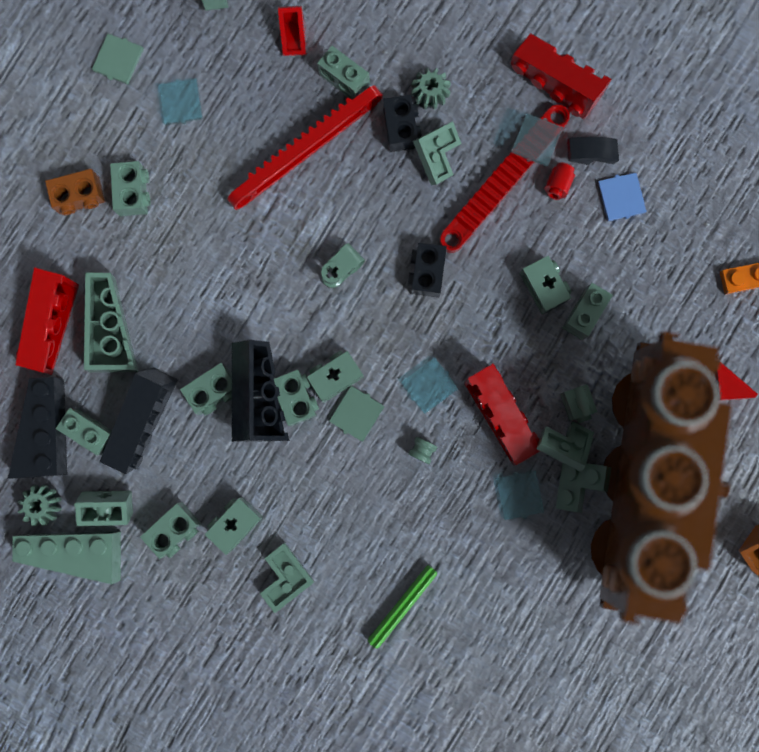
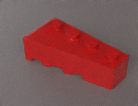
[510,33,612,120]
[464,363,540,466]

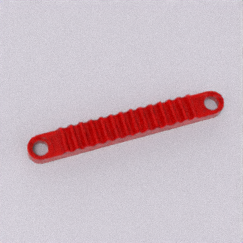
[227,85,383,210]
[440,105,570,253]

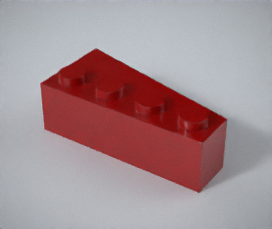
[15,267,79,375]

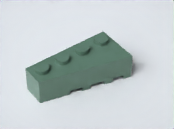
[84,272,139,372]
[12,532,121,584]

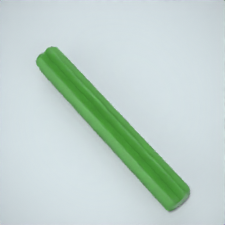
[368,565,437,649]

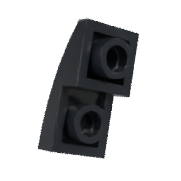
[567,136,619,165]

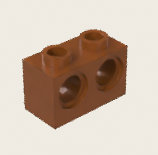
[45,169,105,215]

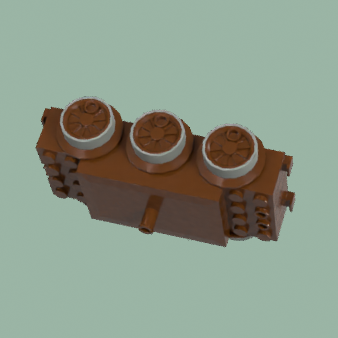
[590,331,732,625]

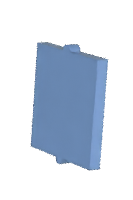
[598,173,647,221]

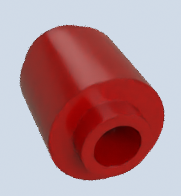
[544,162,575,200]

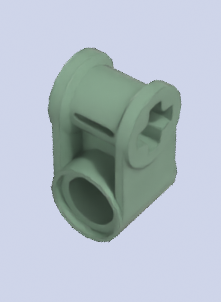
[321,243,365,288]

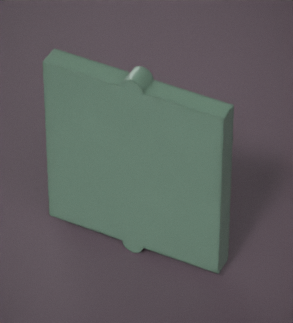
[92,34,144,85]
[329,386,385,442]

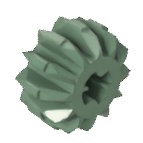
[411,68,451,110]
[17,485,62,526]

